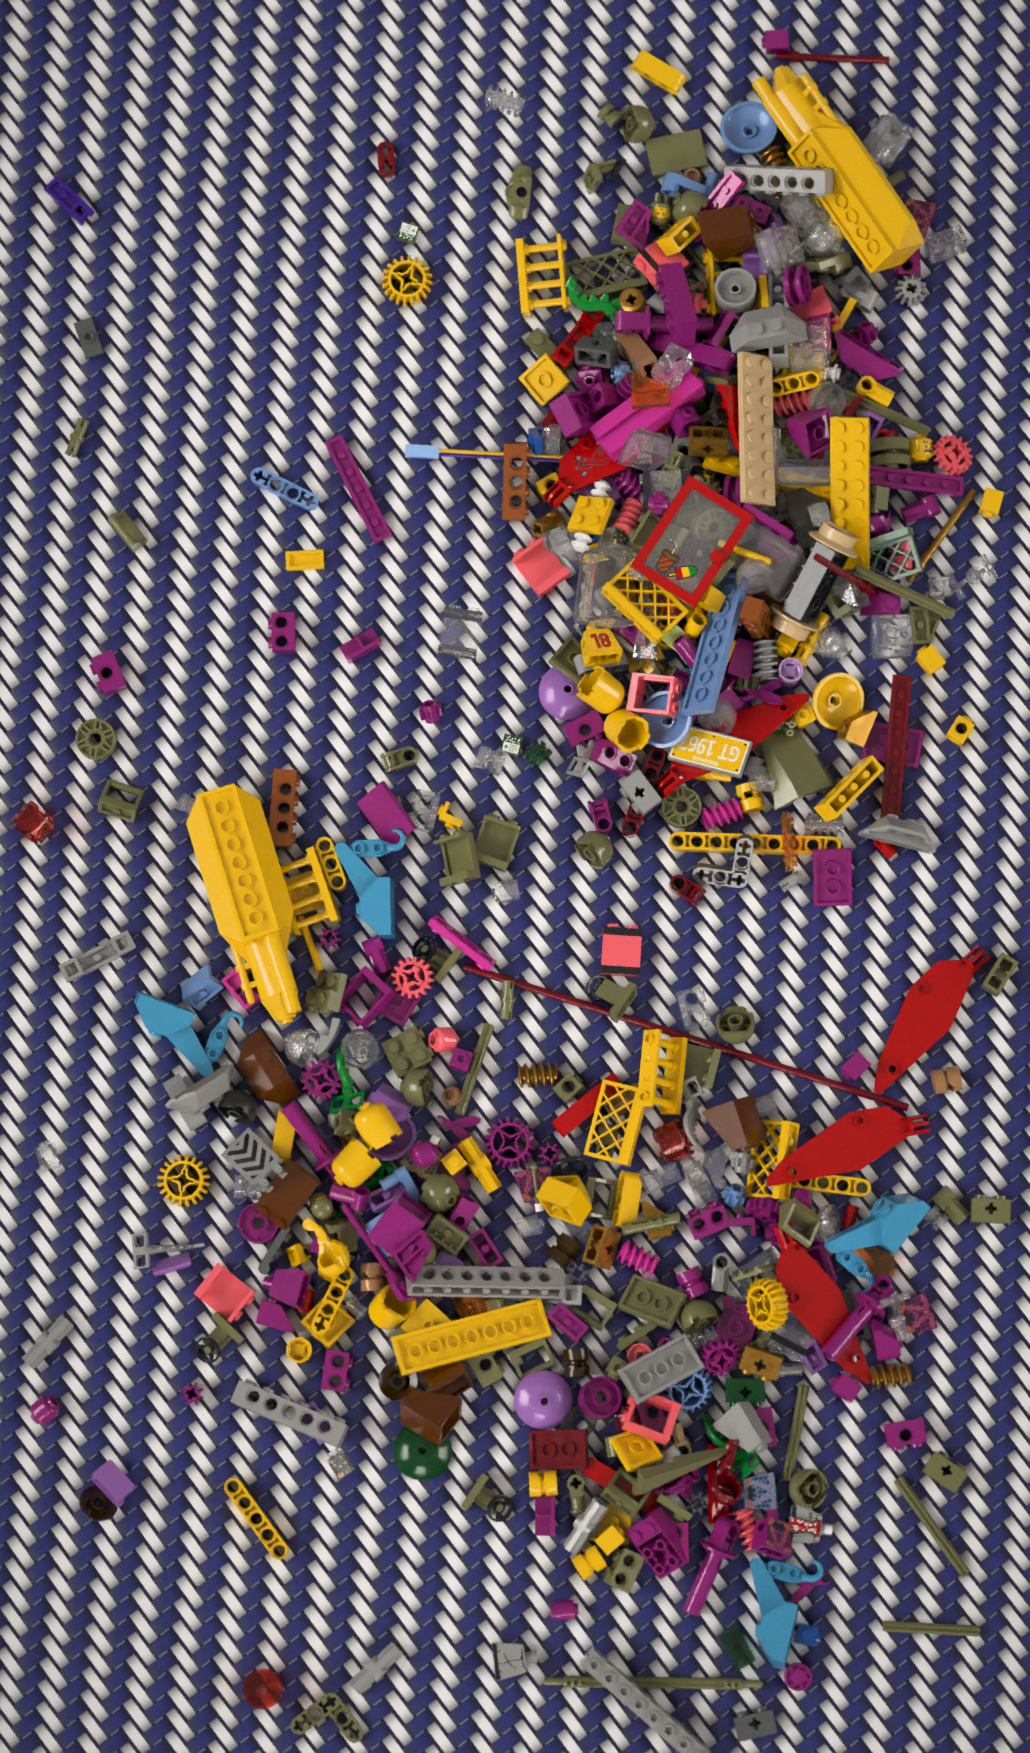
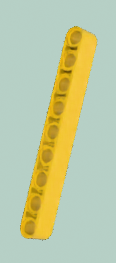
[669,832,841,856]

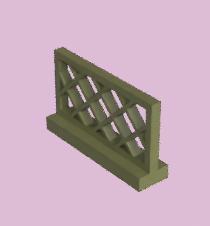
[565,247,648,308]

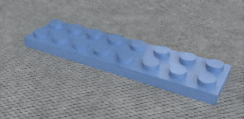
[681,571,751,716]

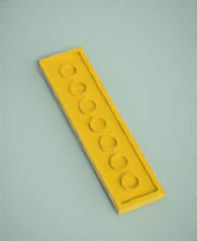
[830,416,870,570]
[391,1298,552,1376]

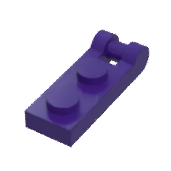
[44,176,95,226]

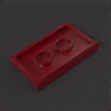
[529,1429,589,1470]

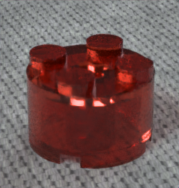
[10,801,55,845]
[652,1118,694,1163]
[243,1668,283,1709]

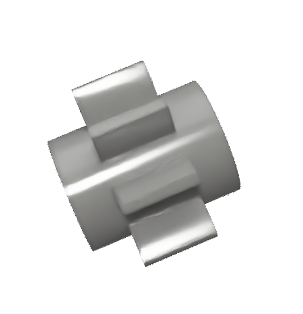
[730,1153,755,1174]

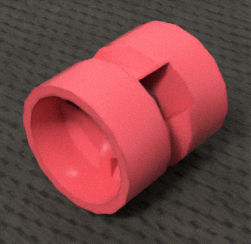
[887,541,913,572]
[627,1343,651,1363]

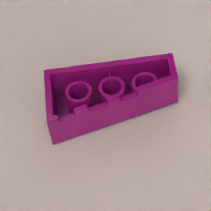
[655,262,698,348]

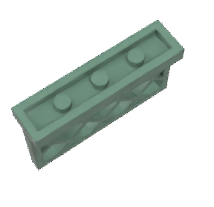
[846,527,923,595]

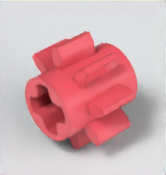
[690,293,708,314]

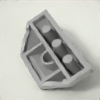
[729,305,808,354]
[858,814,937,854]
[165,1061,234,1114]

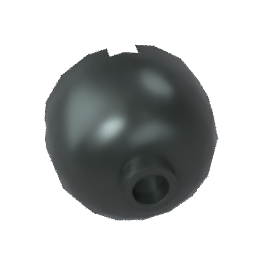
[217,1088,257,1124]

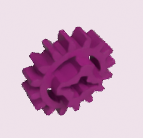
[300,1059,342,1101]
[745,1197,782,1223]
[699,1336,741,1377]

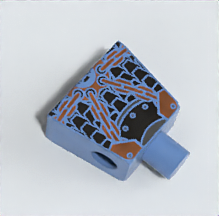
[739,1472,777,1510]

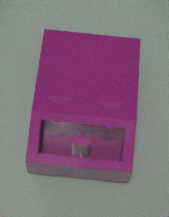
[625,1505,688,1579]

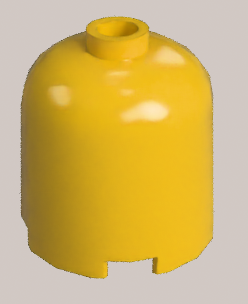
[576,665,625,714]
[604,708,650,753]
[354,1101,402,1151]
[331,1138,381,1188]
[368,1284,416,1330]

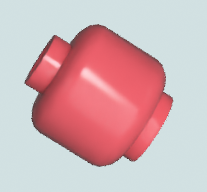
[428,1027,459,1052]

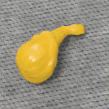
[302,1217,350,1276]

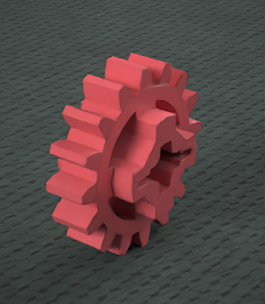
[932,434,973,476]
[392,957,434,999]

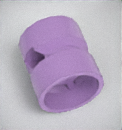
[775,657,803,688]

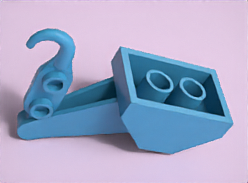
[335,828,406,940]
[134,991,244,1077]
[824,1193,931,1293]
[750,1558,823,1670]

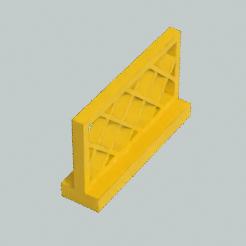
[601,559,689,645]
[583,1079,646,1167]
[745,1120,800,1201]

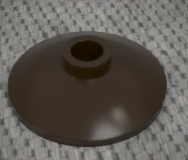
[379,1362,418,1401]
[79,1486,118,1521]

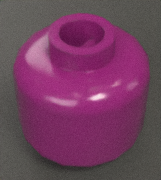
[409,1140,440,1169]
[30,1396,59,1425]

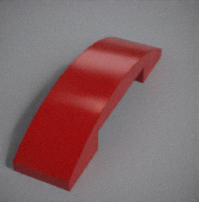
[550,311,606,368]

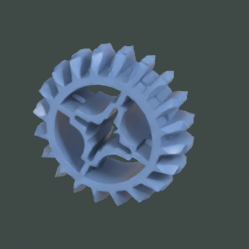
[660,1369,713,1414]

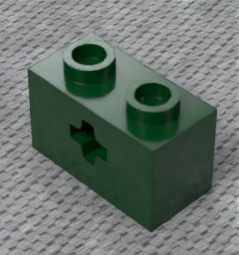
[725,1378,765,1407]

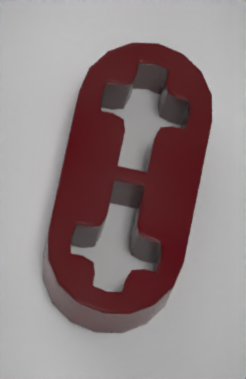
[377,141,396,179]

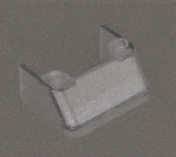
[772,425,830,486]
[573,543,640,629]

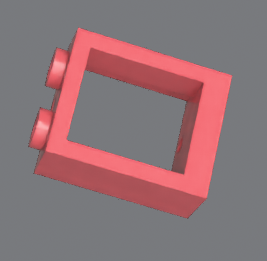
[626,672,682,718]
[621,1394,681,1446]

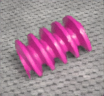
[701,797,743,832]
[615,1240,658,1278]

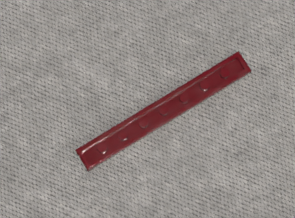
[880,675,912,819]

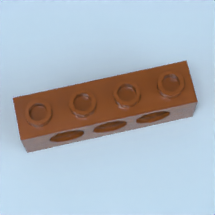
[502,441,531,521]
[739,596,777,644]
[269,768,301,849]

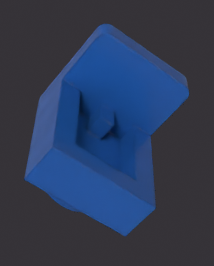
[527,426,548,456]

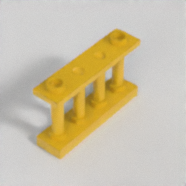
[515,234,572,317]
[702,248,757,320]
[280,847,342,936]
[636,1029,688,1115]

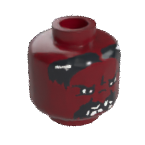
[614,1404,641,1433]

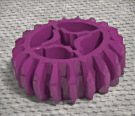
[484,1116,536,1169]

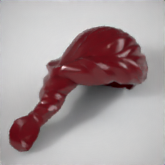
[709,1439,743,1506]

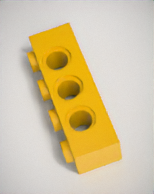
[814,755,884,822]

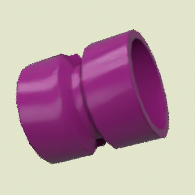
[675,1266,710,1301]

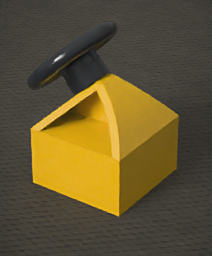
[536,1156,592,1227]

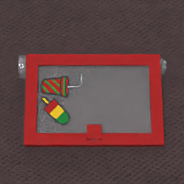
[627,475,755,609]

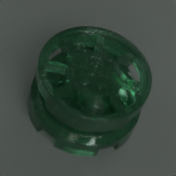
[522,740,553,769]

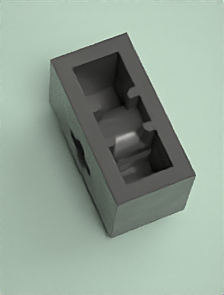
[574,336,619,369]
[733,1706,777,1742]

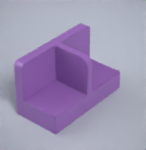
[742,239,769,282]
[92,1460,135,1508]

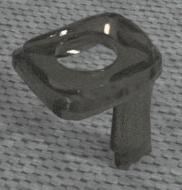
[561,1405,598,1436]

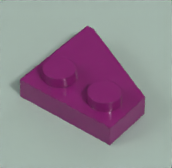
[614,199,651,251]
[392,1229,434,1283]

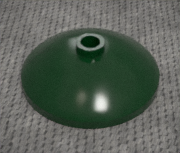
[393,1427,452,1480]

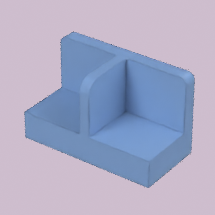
[181,964,223,1009]

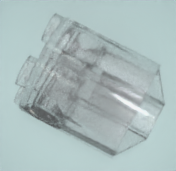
[862,112,913,168]
[780,192,830,239]

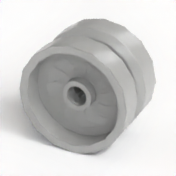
[714,268,756,317]

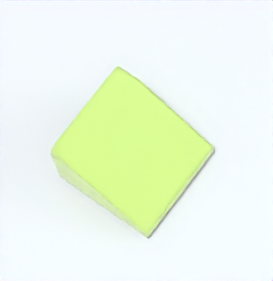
[662,625,691,651]

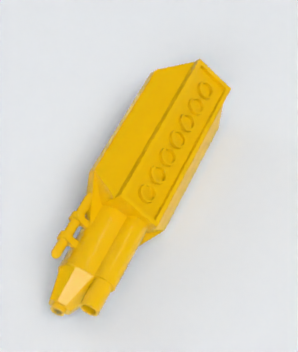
[752,65,925,274]
[186,783,302,1025]

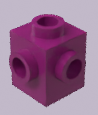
[575,364,604,390]

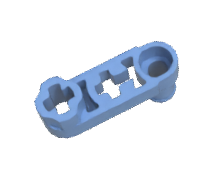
[660,171,720,198]
[379,1165,427,1208]

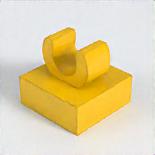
[286,1243,311,1268]

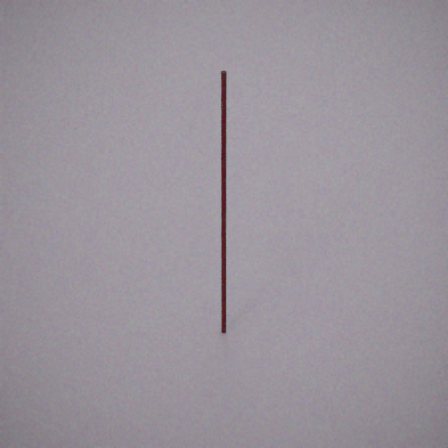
[463,963,909,1111]

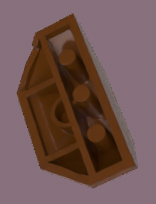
[237,1029,301,1105]

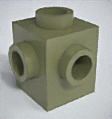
[334,1109,360,1139]

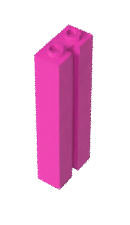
[589,360,706,462]

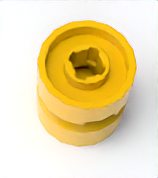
[735,781,765,813]
[286,1337,313,1363]
[528,1470,558,1497]
[571,1545,607,1581]

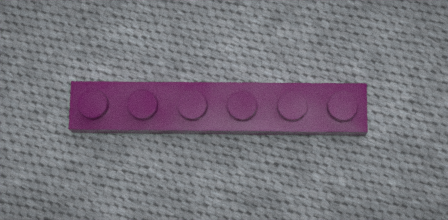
[324,435,392,544]
[870,465,964,497]

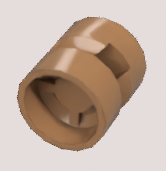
[931,1065,963,1095]
[360,1263,386,1292]

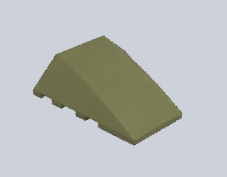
[760,727,838,811]

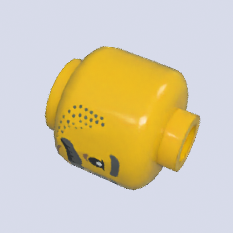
[908,434,933,463]

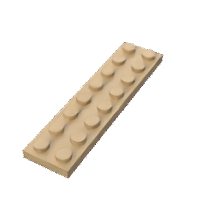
[737,351,775,508]

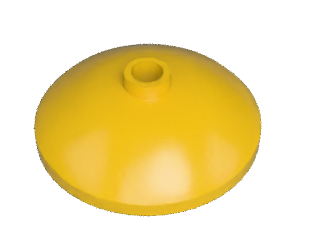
[812,672,864,730]

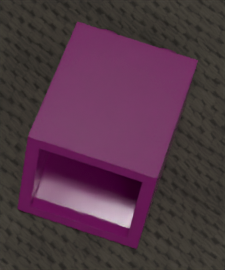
[367,1190,432,1258]

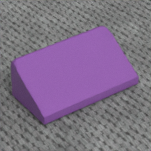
[375,1082,413,1116]
[151,1252,192,1277]

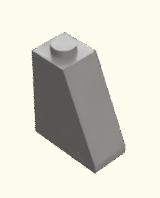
[712,1401,772,1453]

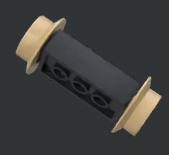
[771,521,858,641]

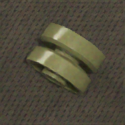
[870,436,911,470]

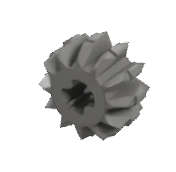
[895,274,927,307]

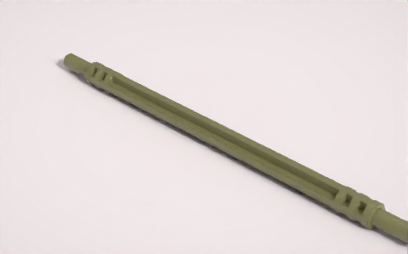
[544,1676,762,1690]

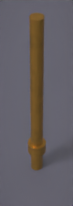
[905,488,977,584]

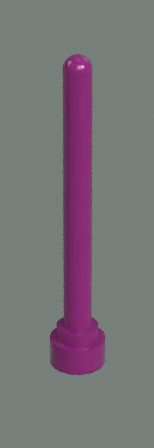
[341,1203,403,1284]

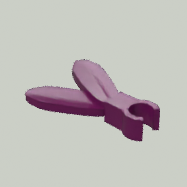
[740,679,783,705]
[435,1115,481,1141]
[791,1573,830,1603]

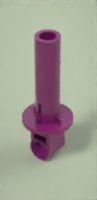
[615,305,714,341]
[672,634,746,716]
[281,1100,345,1185]
[821,1275,894,1361]
[683,1515,741,1616]

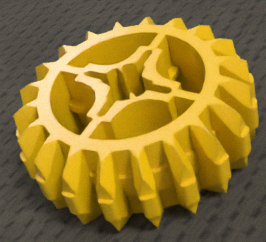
[381,255,433,307]
[157,1155,210,1207]
[745,1277,790,1331]

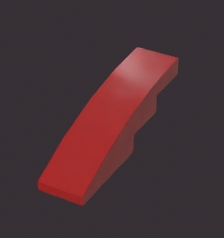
[551,1072,623,1138]
[581,1456,659,1513]

